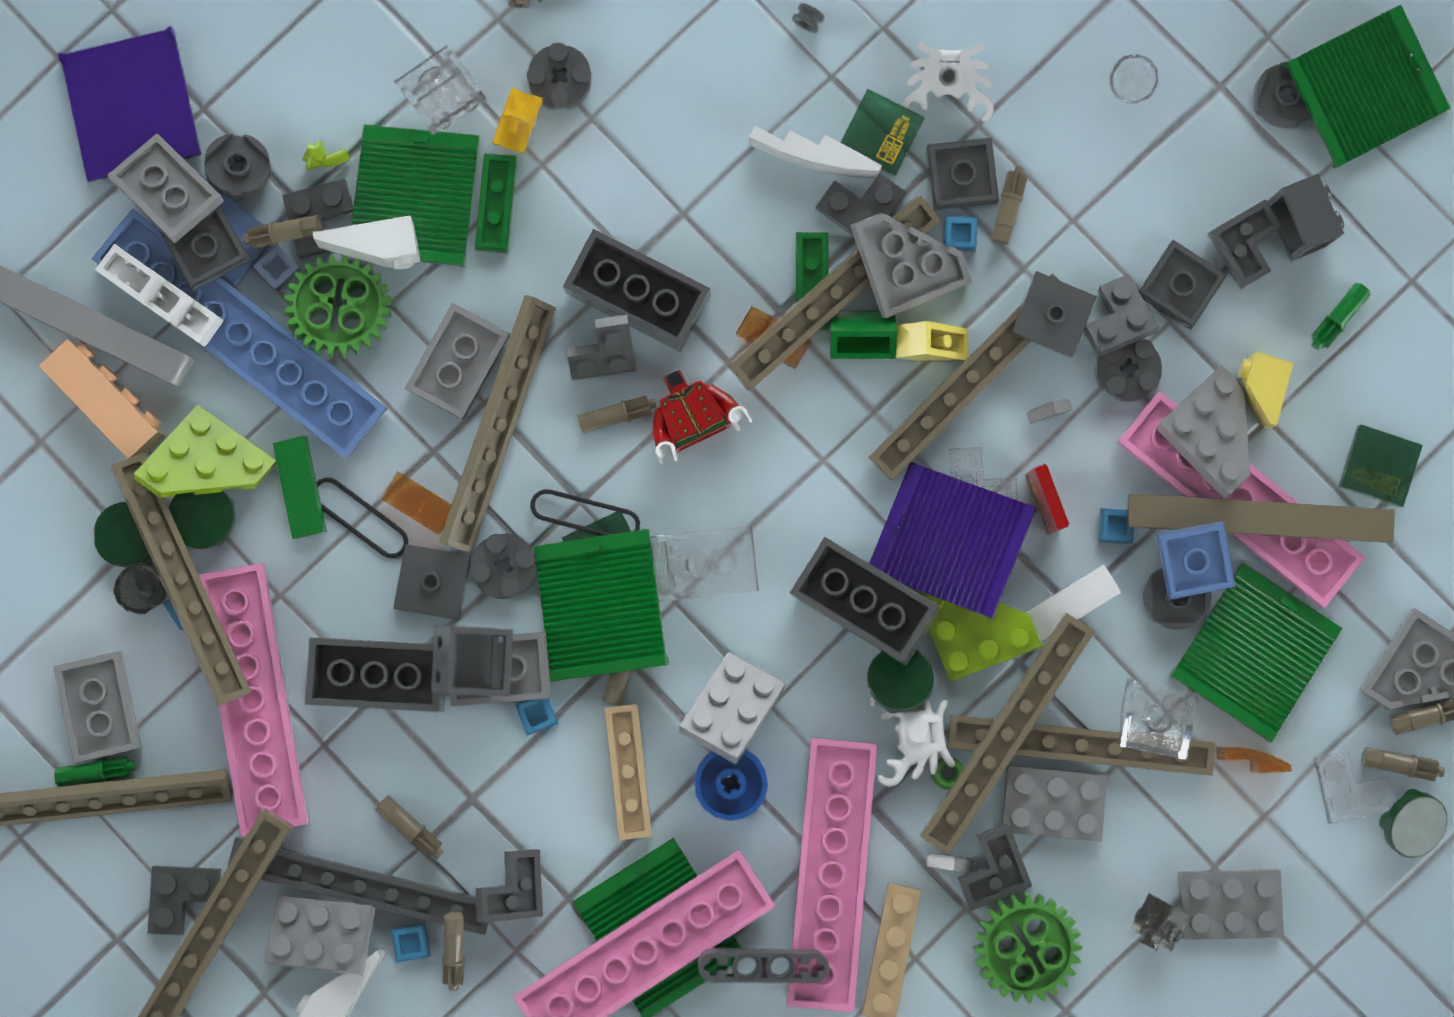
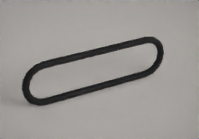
[317,477,408,558]
[530,489,640,536]

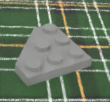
[850,213,972,318]
[1155,365,1250,499]
[1359,608,1454,709]

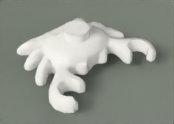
[901,42,994,122]
[869,697,955,787]

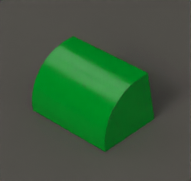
[830,310,897,359]

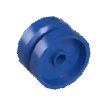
[694,749,768,821]

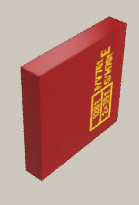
[1026,464,1069,535]

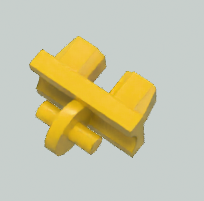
[492,88,543,155]

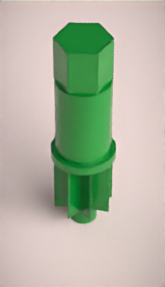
[1311,283,1370,350]
[54,756,137,787]

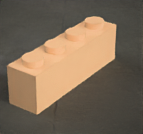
[39,339,166,459]

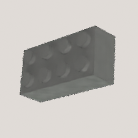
[563,229,711,352]
[790,537,941,666]
[305,637,445,712]

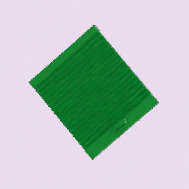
[1283,4,1451,169]
[349,124,480,268]
[533,529,669,682]
[1169,563,1343,742]
[572,837,743,1017]

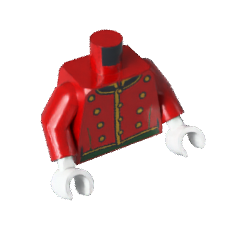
[652,370,752,465]

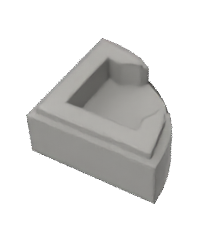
[1026,398,1073,424]
[927,854,974,871]

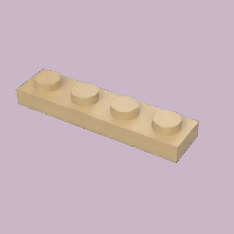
[605,704,652,840]
[861,882,921,1017]

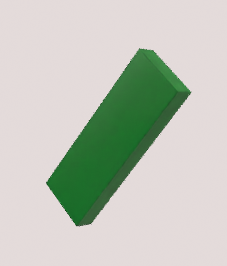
[475,153,517,253]
[796,232,829,331]
[273,436,327,539]

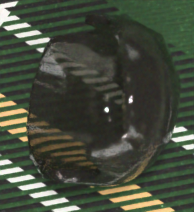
[113,561,167,615]

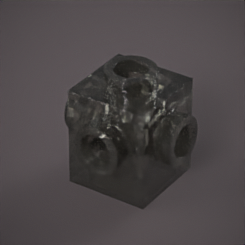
[1130,893,1191,952]

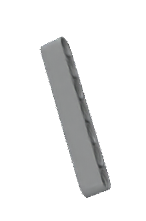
[0,266,195,388]

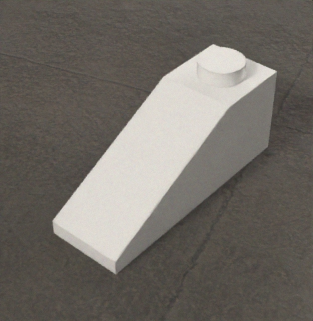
[313,215,421,270]
[295,949,386,1017]

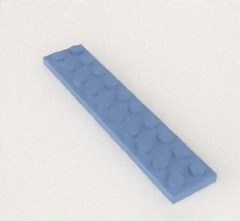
[91,209,388,459]

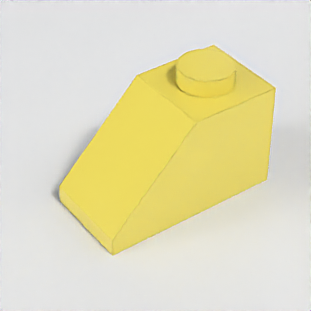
[896,321,968,362]
[1238,352,1294,429]

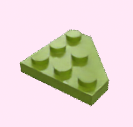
[134,404,276,498]
[914,590,1043,682]

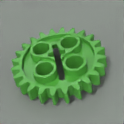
[284,254,392,359]
[973,892,1083,1003]

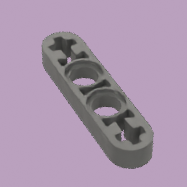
[697,948,829,983]

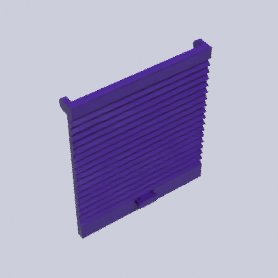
[58,26,202,182]
[869,462,1038,620]

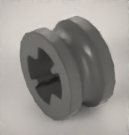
[792,3,825,33]

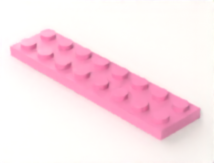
[1116,391,1365,608]
[199,563,309,837]
[787,738,877,1012]
[513,849,776,1017]

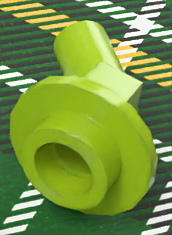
[302,140,351,170]

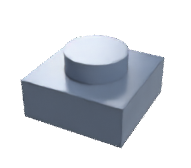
[253,245,301,292]

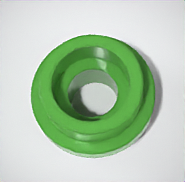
[931,757,964,790]

